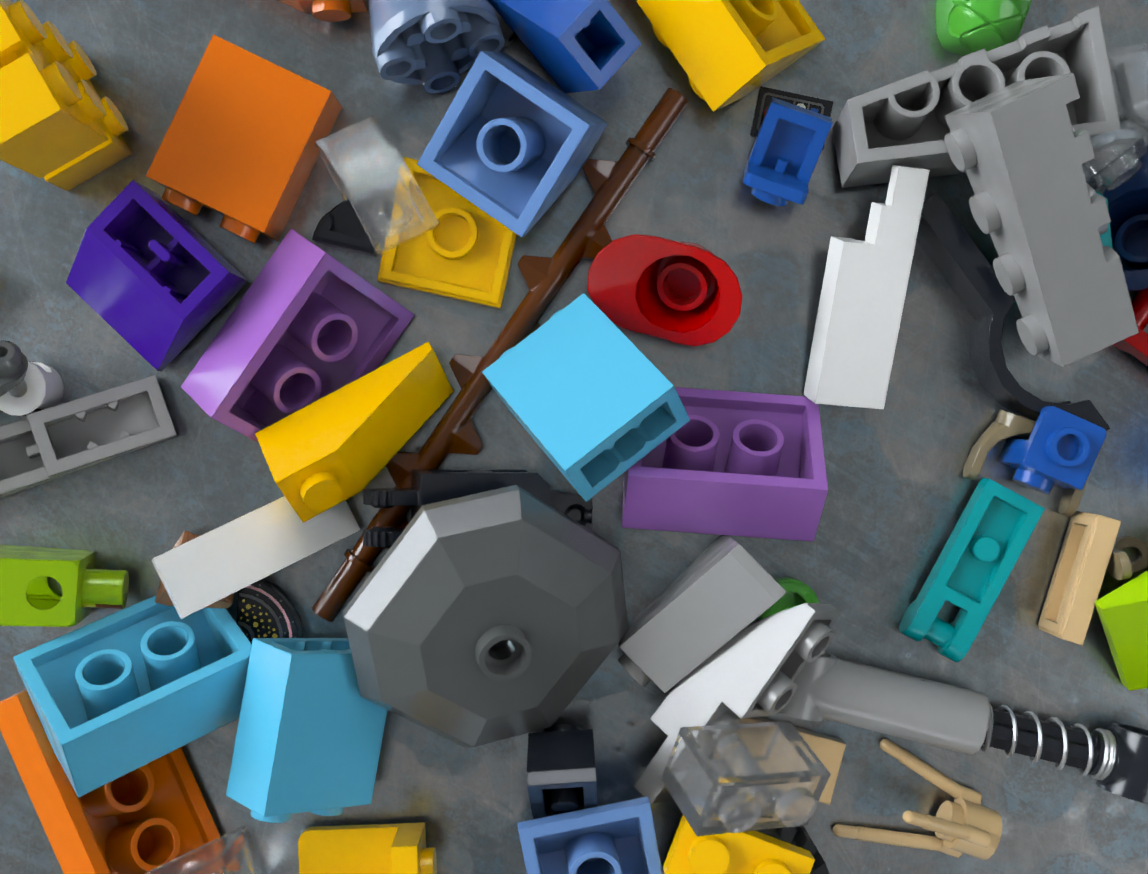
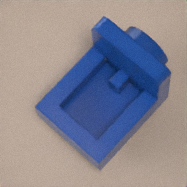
[743,97,833,206]
[997,406,1107,495]

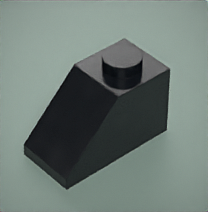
[527,724,598,819]

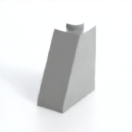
[618,535,786,693]

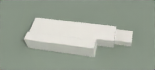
[803,165,930,409]

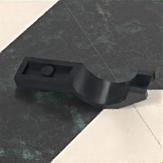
[916,193,1110,431]

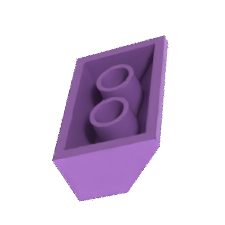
[181,229,414,443]
[622,387,828,542]

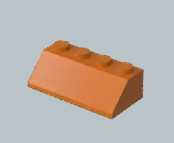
[0,689,235,874]

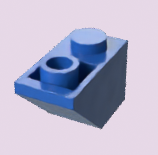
[488,0,642,93]

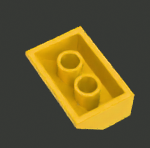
[636,0,825,112]

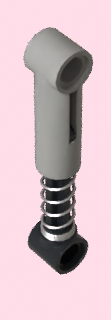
[779,652,1148,803]

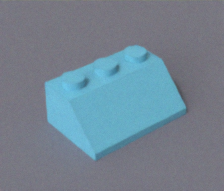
[13,595,252,798]

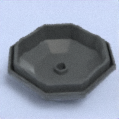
[343,485,629,748]

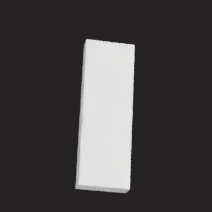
[151,496,360,619]

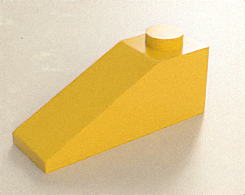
[255,342,454,523]

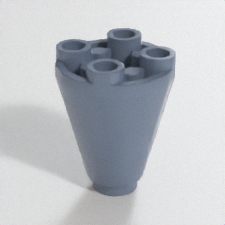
[369,0,505,94]

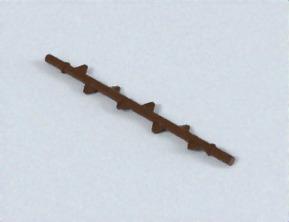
[312,88,689,622]

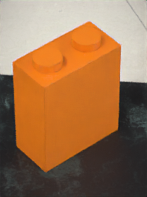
[146,34,342,244]

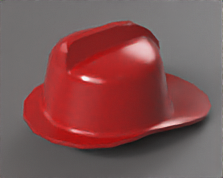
[587,234,743,346]

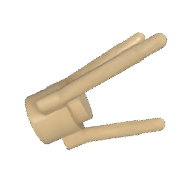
[832,739,1002,860]

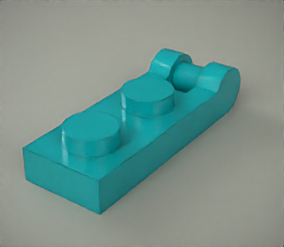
[899,477,1045,662]

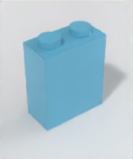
[482,293,690,502]
[226,638,387,823]

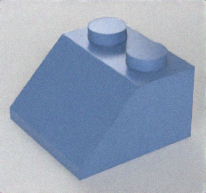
[417,51,608,237]
[517,796,663,874]

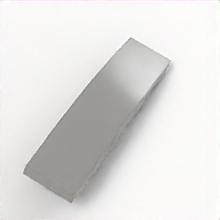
[0,375,177,498]

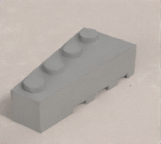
[832,6,1121,188]
[945,73,1139,367]

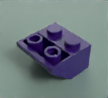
[66,180,248,372]

